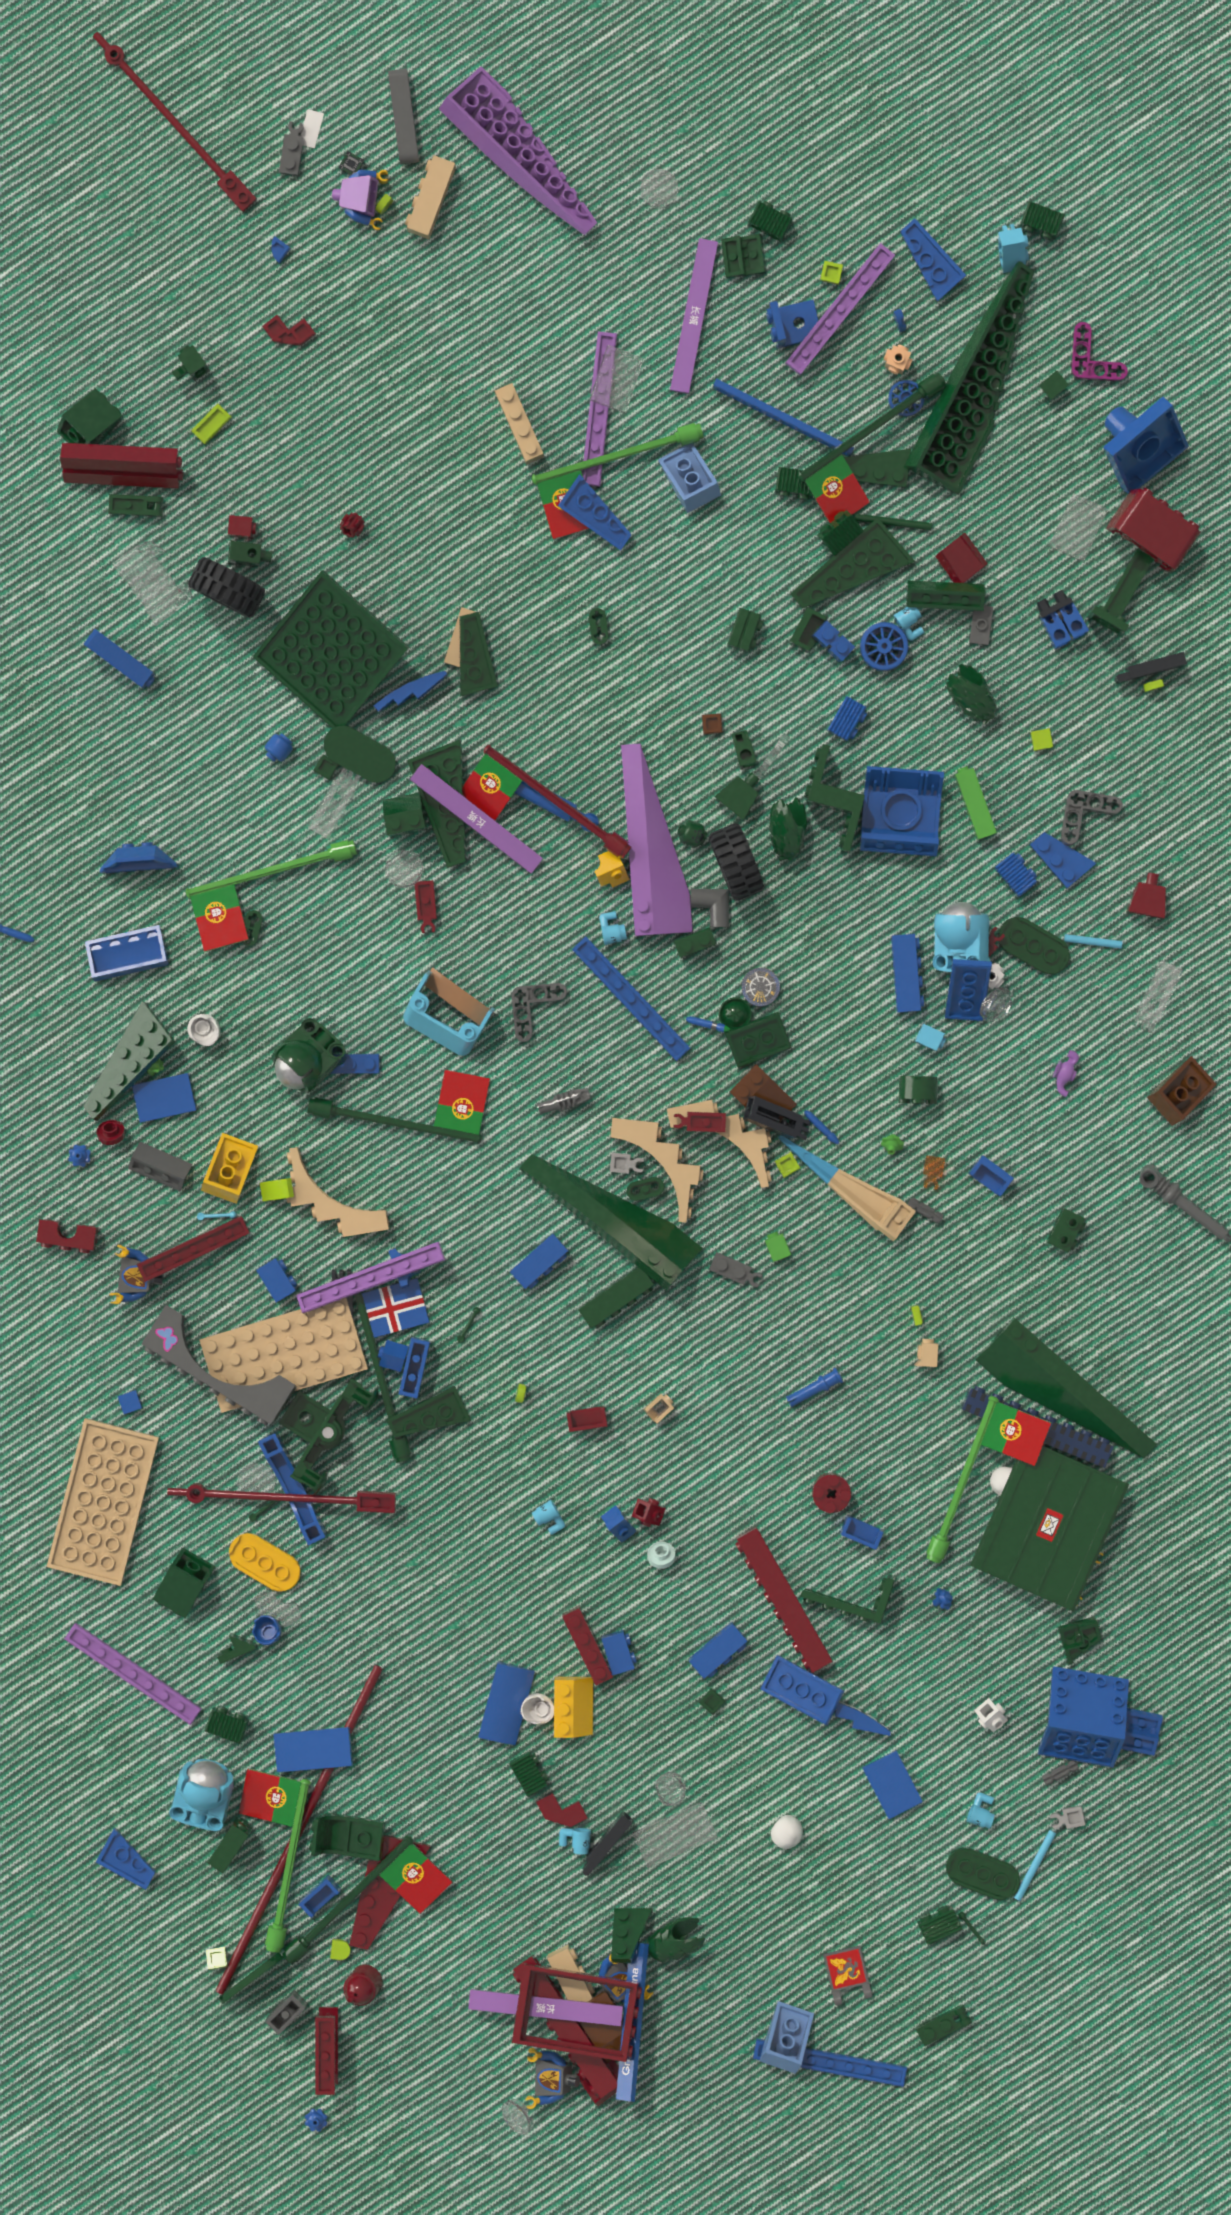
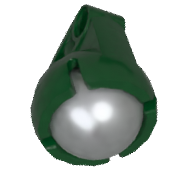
[271,1018,346,1093]

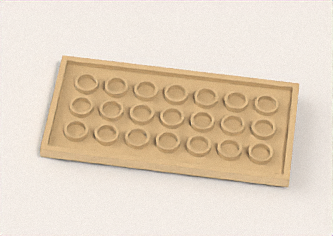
[199,1298,368,1413]
[47,1418,159,1586]

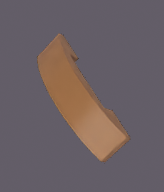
[425,967,494,1025]

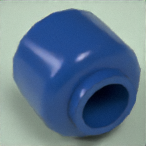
[265,733,293,762]

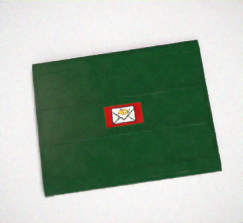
[970,1446,1129,1611]

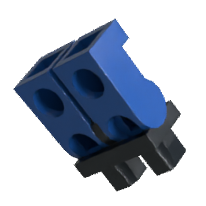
[1037,590,1089,650]

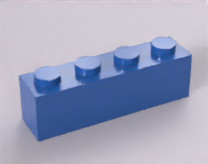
[891,934,924,1013]

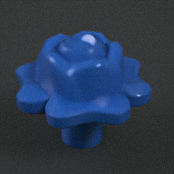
[68,1145,91,1167]
[932,1588,953,1610]
[305,2109,327,2132]

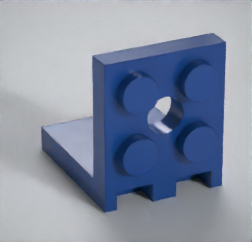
[766,300,818,349]

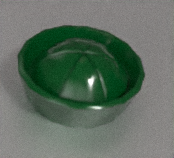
[718,997,752,1030]

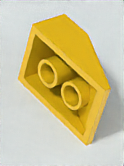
[201,1133,258,1204]

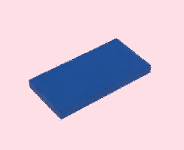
[945,959,992,1021]
[760,1655,844,1725]
[273,1727,353,1772]

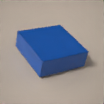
[117,1390,143,1414]

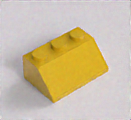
[554,1677,593,1738]

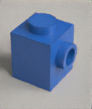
[378,1340,409,1372]

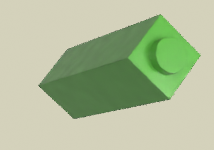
[954,766,997,840]

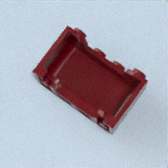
[1105,488,1201,572]

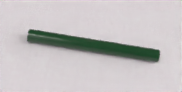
[855,514,932,530]

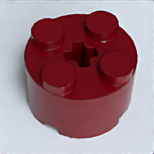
[812,1473,851,1513]

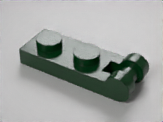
[108,494,164,517]
[916,2004,972,2046]

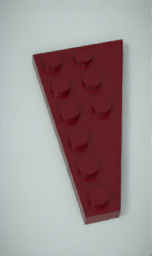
[349,1835,431,1950]

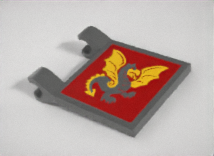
[823,1945,872,2006]

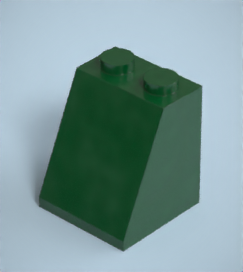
[57,388,122,444]
[382,793,428,838]
[152,1548,216,1618]

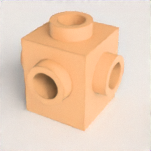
[883,345,913,375]

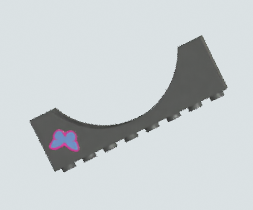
[141,1305,297,1426]

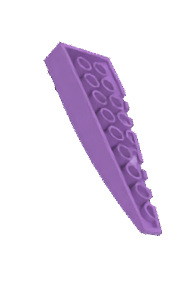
[439,67,597,235]
[621,744,692,936]

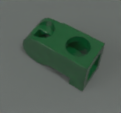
[732,730,757,769]

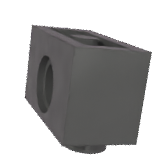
[265,1990,307,2035]

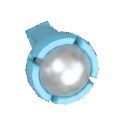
[932,902,990,972]
[169,1759,234,1831]

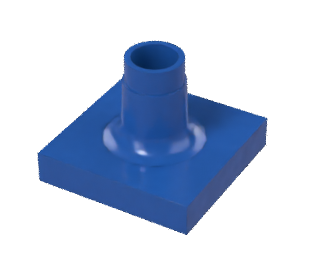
[1103,397,1189,494]

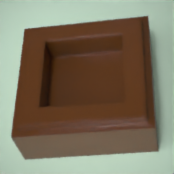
[702,713,723,735]

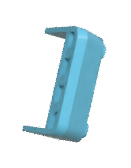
[403,970,495,1056]

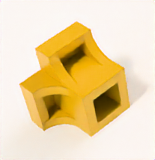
[595,851,630,888]

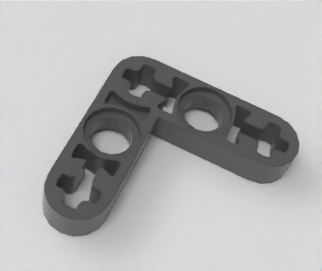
[1061,790,1123,846]
[512,983,567,1042]

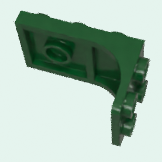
[309,1812,385,1861]

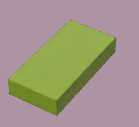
[191,403,232,445]
[260,1178,294,1201]

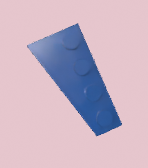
[900,218,966,302]
[558,474,632,550]

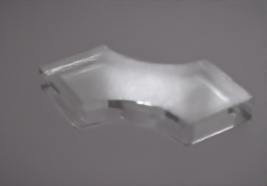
[254,1591,303,1628]

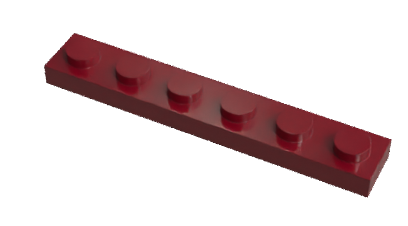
[136,1216,250,1282]

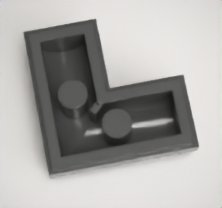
[691,889,729,927]

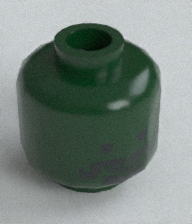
[677,820,707,848]

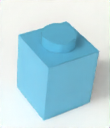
[915,1024,946,1051]

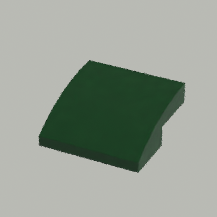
[721,233,766,278]

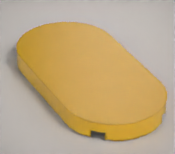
[229,1533,301,1591]

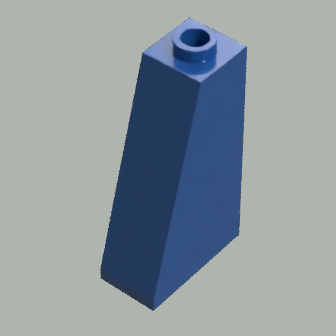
[84,629,155,689]

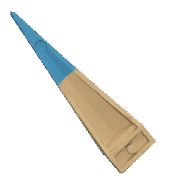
[778,1136,916,1241]

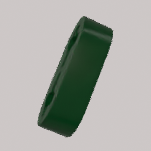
[589,608,608,645]
[242,910,263,946]

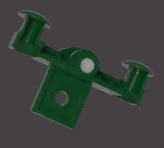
[279,1378,379,1495]

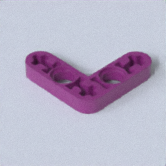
[1071,322,1128,381]

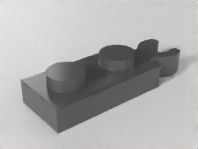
[279,121,304,176]
[709,1252,762,1287]

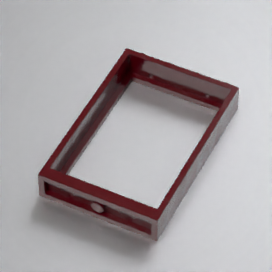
[512,1963,642,2062]

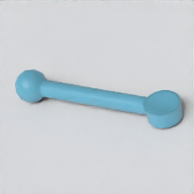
[197,1211,237,1220]

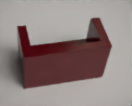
[566,1405,608,1432]

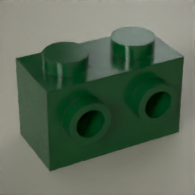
[1046,1207,1086,1253]

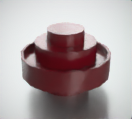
[96,1120,125,1145]

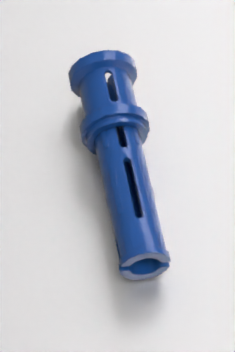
[786,1367,844,1407]

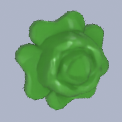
[147,1059,164,1076]
[881,1134,904,1155]

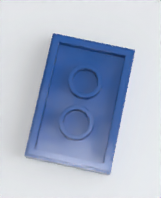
[132,1073,197,1123]
[862,1750,923,1819]

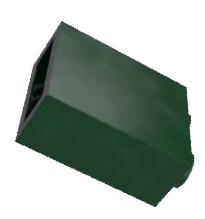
[207,1817,252,1873]

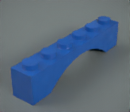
[258,1432,327,1545]

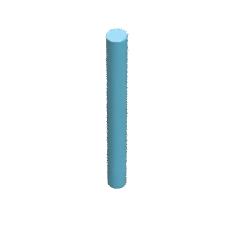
[1014,1830,1056,1901]

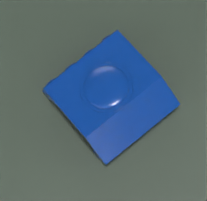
[860,766,944,856]

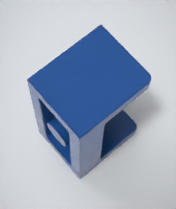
[968,1155,1014,1197]
[840,1515,884,1550]
[299,1874,341,1918]

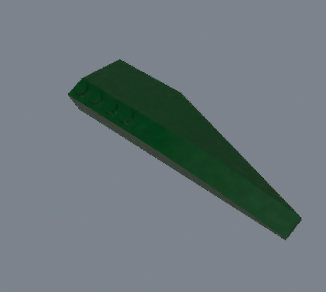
[904,261,1034,495]

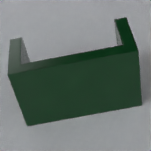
[789,607,828,653]

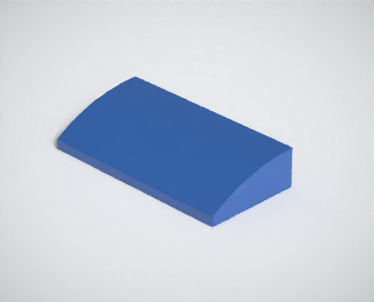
[85,925,169,982]
[478,1661,535,1745]

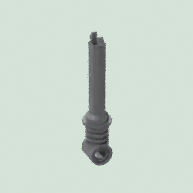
[1139,1164,1231,1242]

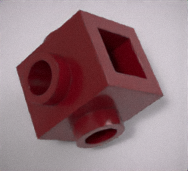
[632,1498,666,1527]

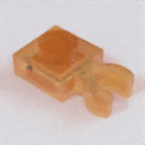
[923,1155,945,1190]

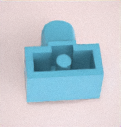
[998,224,1029,273]

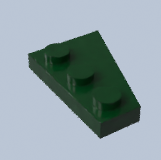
[611,1908,653,1963]

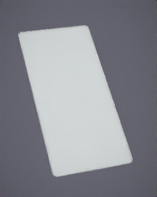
[301,109,324,148]

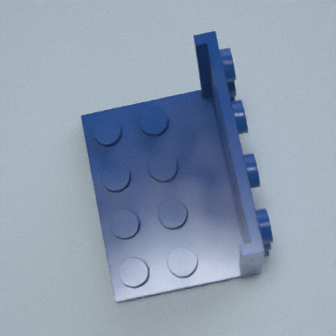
[1038,1666,1129,1767]

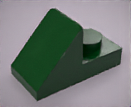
[217,1633,257,1664]

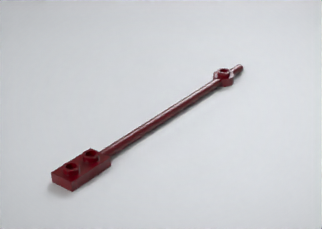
[93,32,257,212]
[167,1483,396,1513]

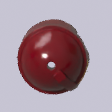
[343,1964,383,2006]

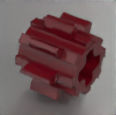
[340,512,365,538]

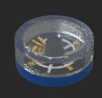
[741,968,780,1006]

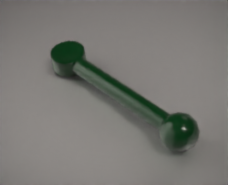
[457,1307,480,1343]
[249,1501,280,1521]
[958,1912,986,1945]

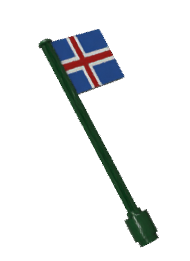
[353,1278,429,1463]

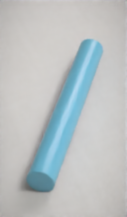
[1064,934,1122,949]

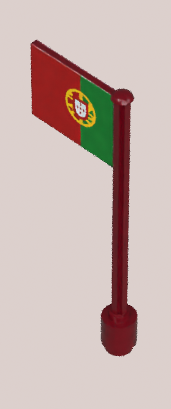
[463,745,632,859]

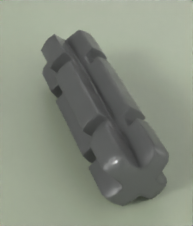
[907,1198,944,1223]
[1042,1760,1079,1785]

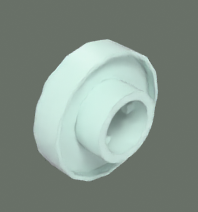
[647,1542,675,1569]

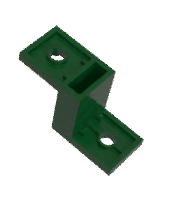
[804,744,865,853]

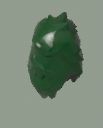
[946,664,996,725]
[769,797,807,861]
[647,1917,705,1963]

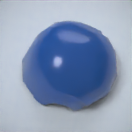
[252,1615,282,1645]

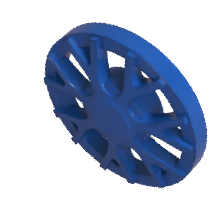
[888,380,924,417]

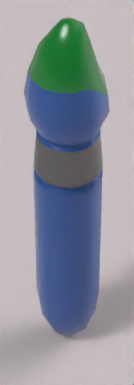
[686,1016,730,1032]

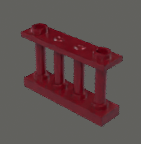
[315,2007,338,2095]

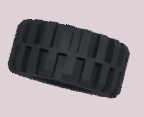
[188,557,265,618]
[708,823,764,901]

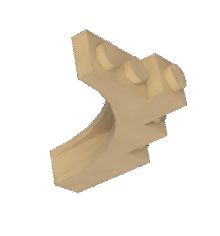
[667,1100,772,1188]
[610,1118,703,1222]
[286,1147,390,1237]

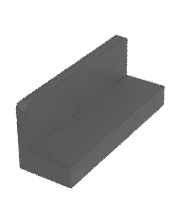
[128,1142,192,1192]

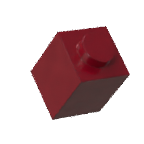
[228,515,257,539]

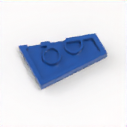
[1030,832,1096,889]
[96,1828,156,1890]

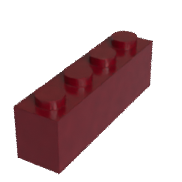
[562,1605,613,1685]

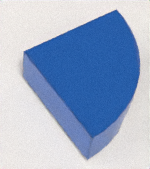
[271,236,291,264]
[893,309,906,333]

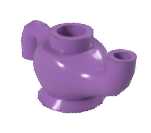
[1053,1050,1079,1097]

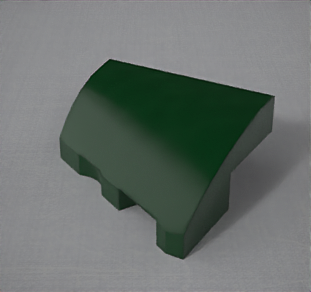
[1058,1616,1102,1665]

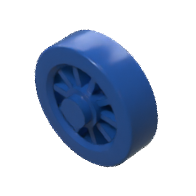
[860,622,908,672]

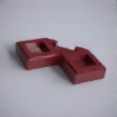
[262,315,316,346]
[536,1792,588,1827]

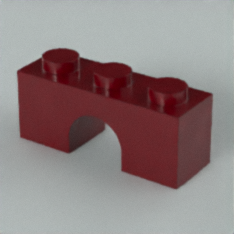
[36,1219,99,1253]

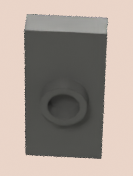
[969,606,993,646]

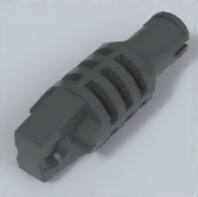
[537,1088,591,1115]

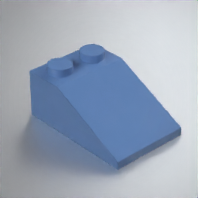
[658,443,721,513]
[760,2001,814,2074]

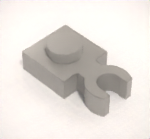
[610,1152,644,1174]
[1050,1805,1086,1829]

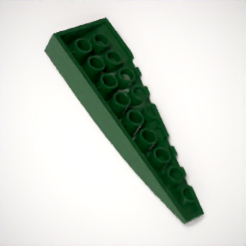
[519,1154,703,1291]
[975,1317,1157,1458]

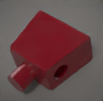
[1126,872,1166,919]

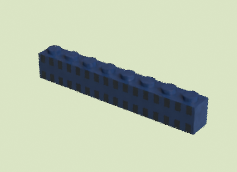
[961,1386,1113,1468]

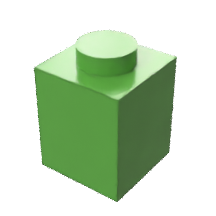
[765,1231,791,1262]

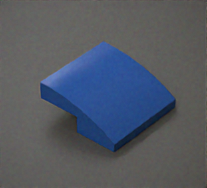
[1121,1708,1163,1756]

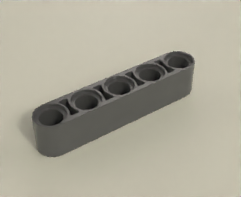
[388,68,419,165]

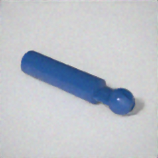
[514,781,599,832]

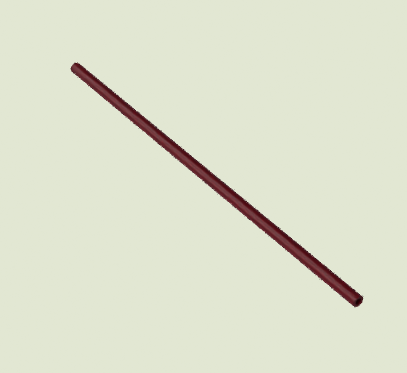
[215,1665,383,1995]

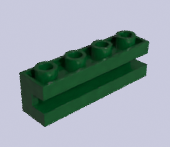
[906,580,985,611]
[578,1267,654,1329]

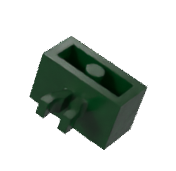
[172,345,210,381]

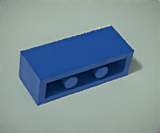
[510,1233,568,1289]
[399,1336,431,1398]
[689,1622,747,1679]

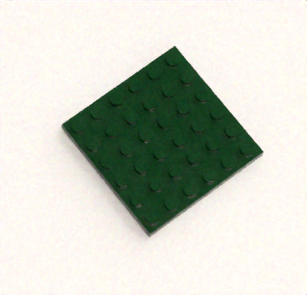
[253,570,410,728]

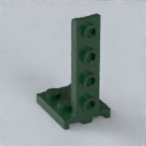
[1087,549,1154,637]
[800,1574,896,1624]

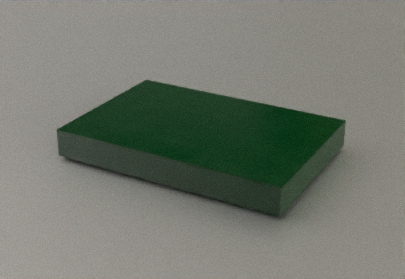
[724,1012,792,1068]

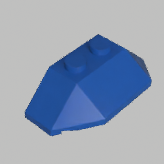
[100,842,179,874]

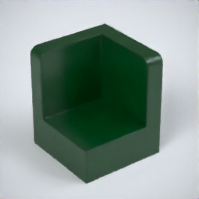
[1040,370,1069,402]

